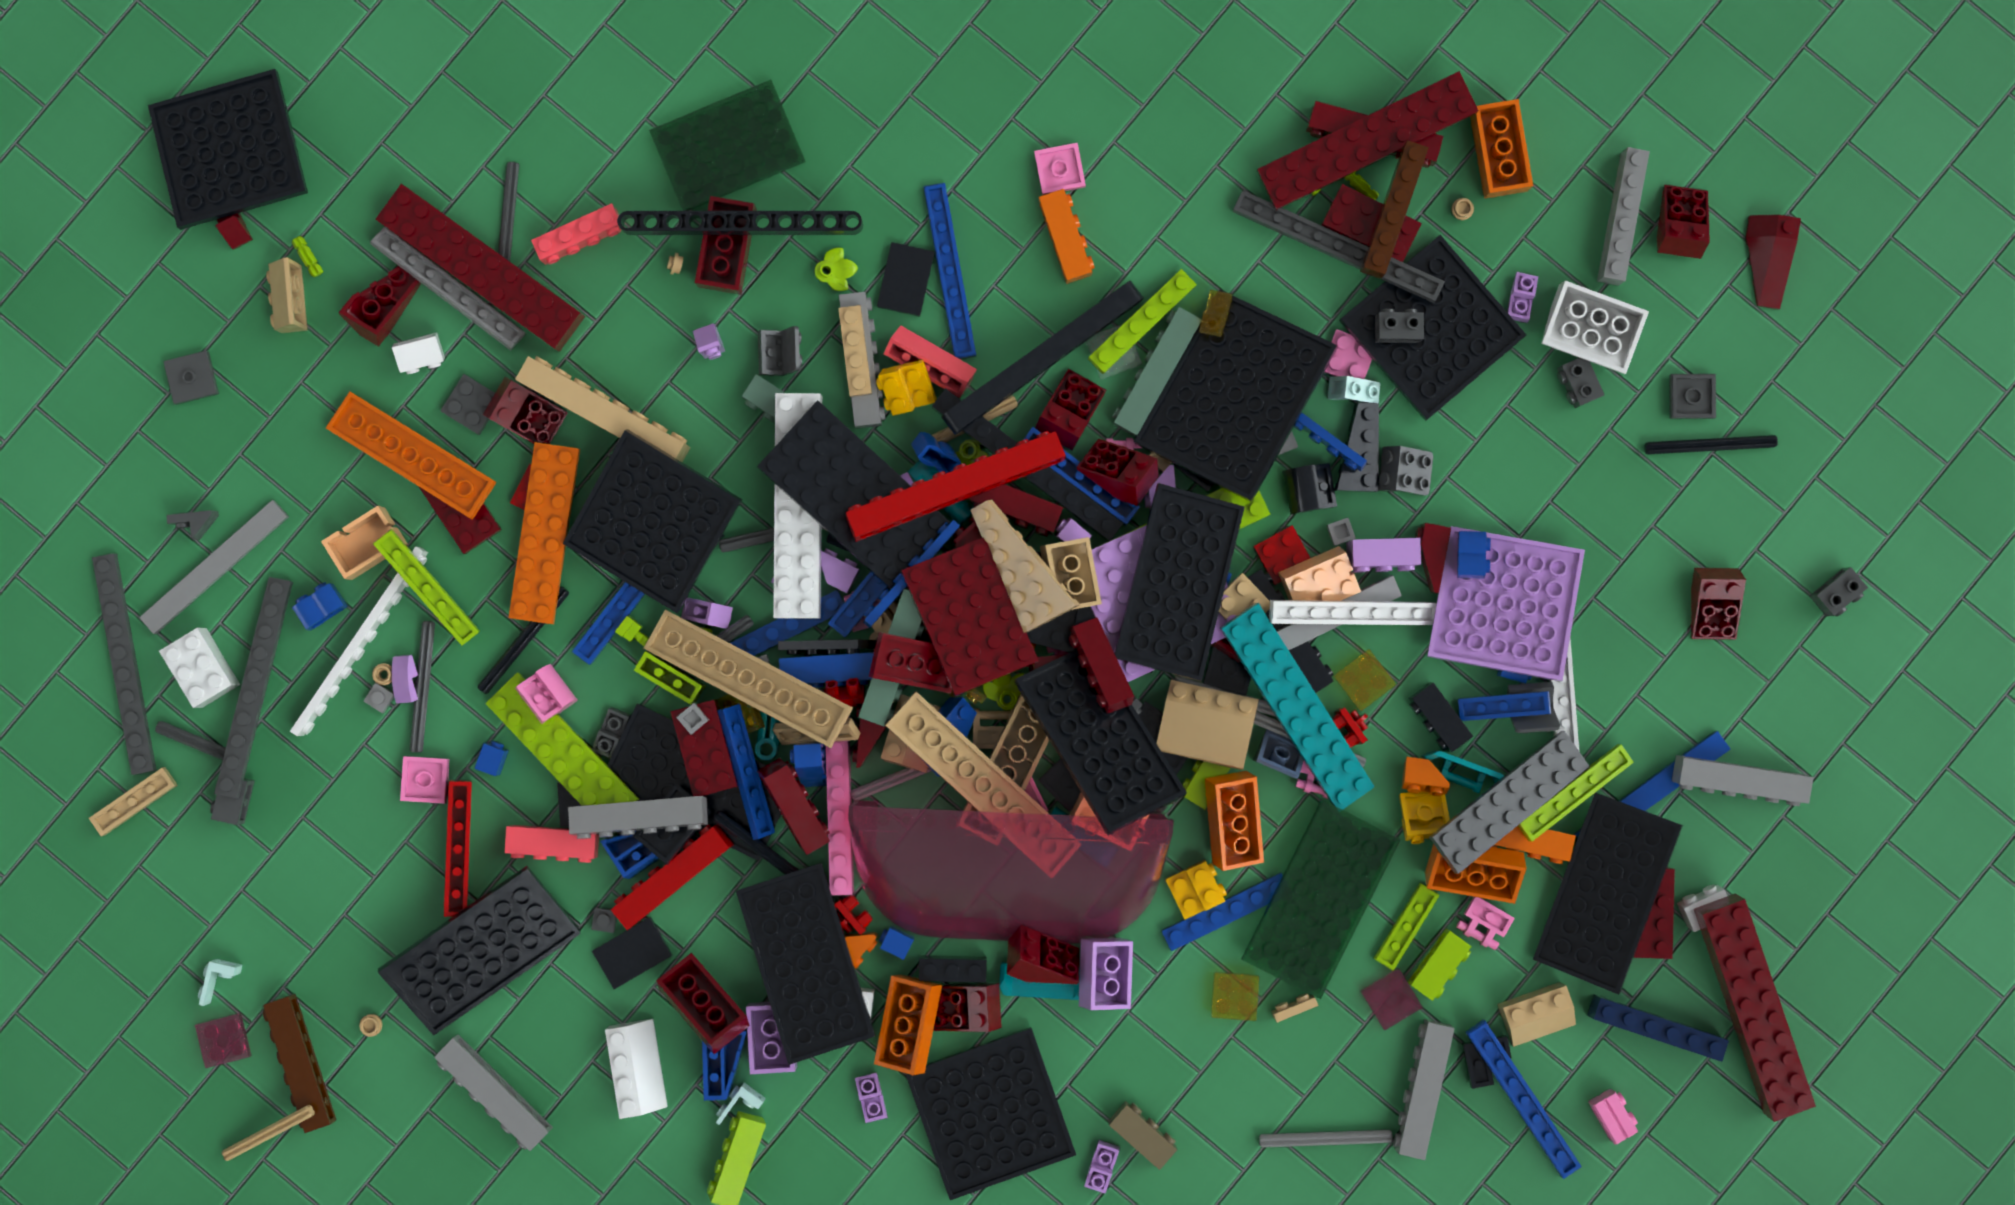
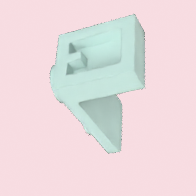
[1327,376,1380,403]
[198,959,242,1006]
[716,1083,766,1125]

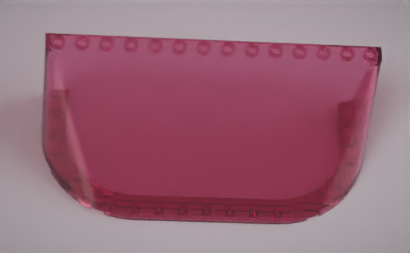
[848,800,1173,944]

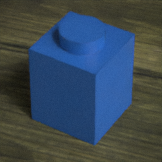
[474,740,509,776]
[879,926,915,960]

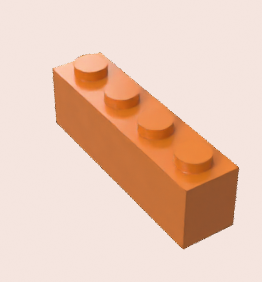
[1038,189,1095,284]
[1492,826,1576,864]

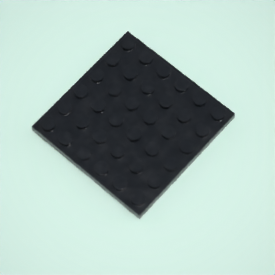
[148,69,308,230]
[1339,235,1526,421]
[563,429,743,613]
[905,1027,1076,1200]

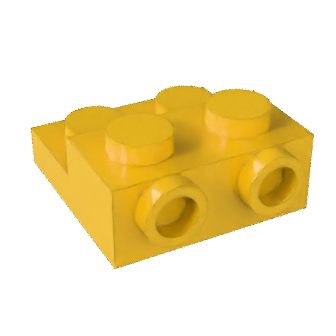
[876,359,937,416]
[1399,791,1450,844]
[1165,860,1227,920]

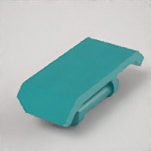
[1421,750,1504,793]
[999,962,1080,1000]

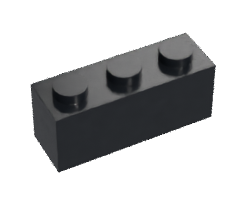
[1408,682,1474,752]
[919,955,987,983]

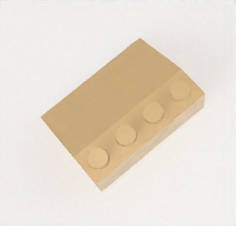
[1156,680,1259,770]

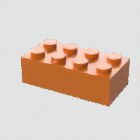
[1470,99,1533,199]
[1205,770,1264,871]
[1425,844,1527,904]
[874,974,942,1075]

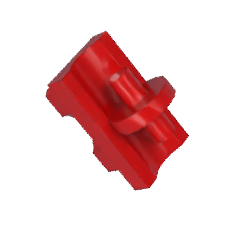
[824,678,865,707]
[1332,707,1368,747]
[835,894,873,935]

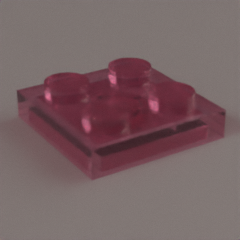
[1360,968,1423,1030]
[195,1013,252,1068]

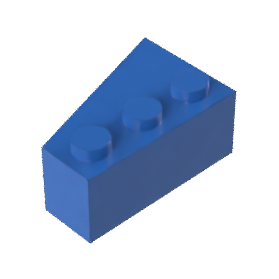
[924,697,977,777]
[790,742,827,787]
[600,831,659,879]
[702,1028,748,1101]

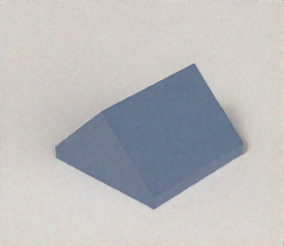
[1253,729,1303,779]

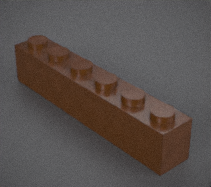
[1360,140,1429,279]
[263,994,337,1133]

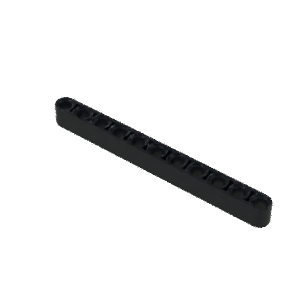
[617,211,863,235]
[941,281,1144,435]

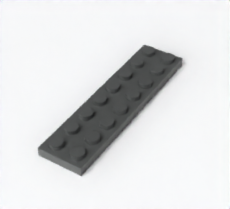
[1429,731,1590,874]

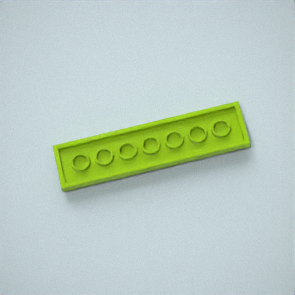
[485,672,639,806]

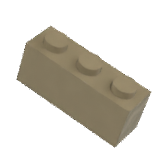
[1108,1101,1177,1170]

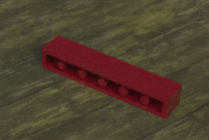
[1306,101,1444,168]

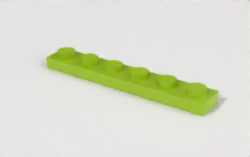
[1088,269,1197,374]
[373,529,480,646]
[1518,744,1634,842]

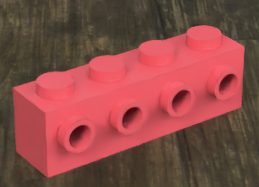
[531,203,621,265]
[884,325,977,398]
[504,825,599,863]

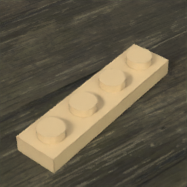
[838,305,872,397]
[772,718,861,745]
[89,767,178,836]

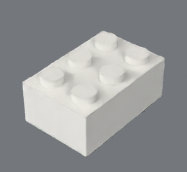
[159,628,240,708]

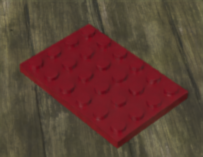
[901,537,1039,696]

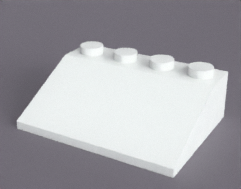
[1541,281,1649,374]

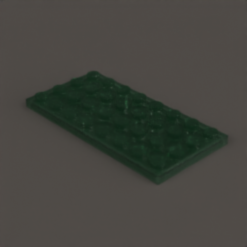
[1241,799,1400,999]

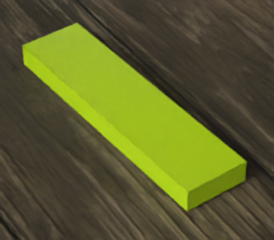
[1374,883,1440,971]

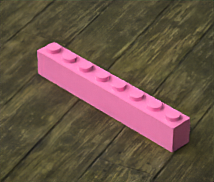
[826,717,854,895]

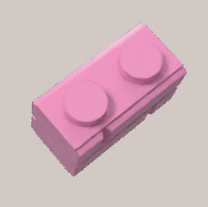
[1588,1089,1638,1144]

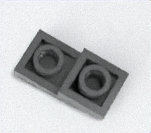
[592,707,631,758]

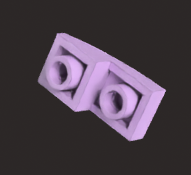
[1507,272,1538,323]
[392,654,418,703]
[855,1073,888,1123]
[1084,1140,1120,1193]

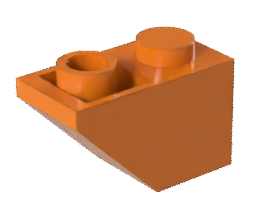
[1402,757,1450,796]
[845,932,878,970]

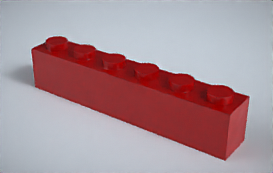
[444,780,472,917]
[611,824,734,930]

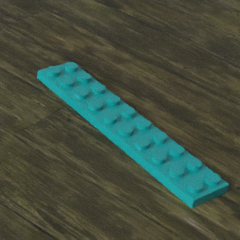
[1220,603,1375,812]

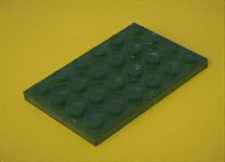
[649,80,806,211]

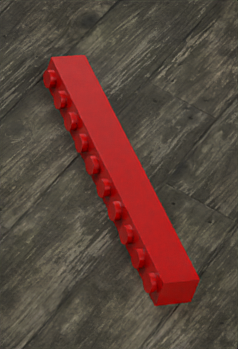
[845,431,1066,542]

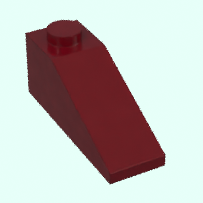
[1415,523,1451,594]

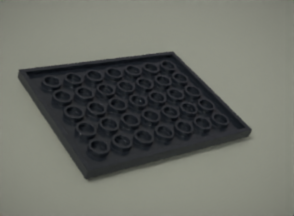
[1134,289,1338,502]

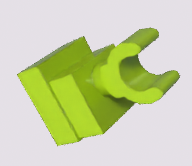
[615,616,649,646]

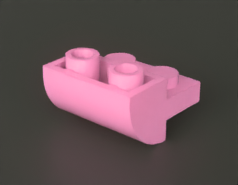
[515,664,578,724]

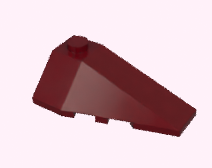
[1745,215,1801,310]
[339,266,421,347]

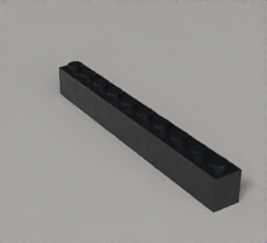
[932,388,1123,541]

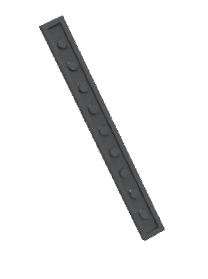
[1233,190,1445,303]
[92,553,157,775]
[214,577,293,799]

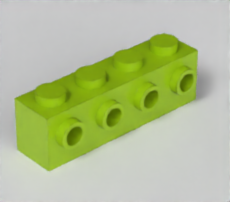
[707,1111,766,1205]

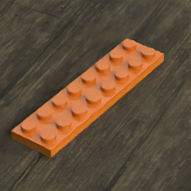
[326,391,497,520]
[508,442,580,625]

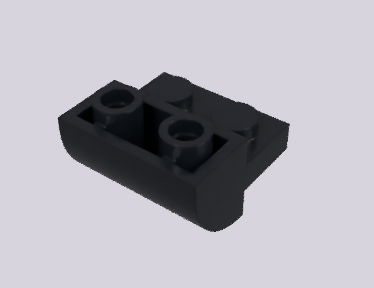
[1283,463,1337,515]

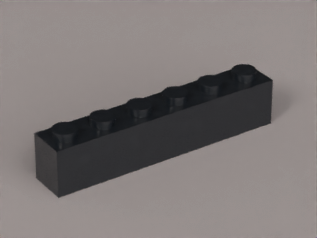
[1247,569,1334,693]

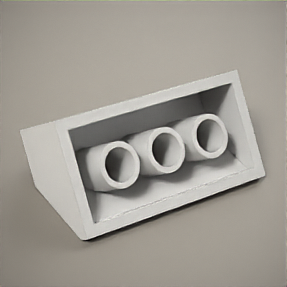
[605,1018,668,1119]

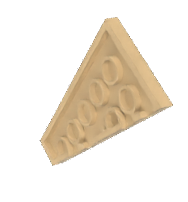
[971,500,1080,633]

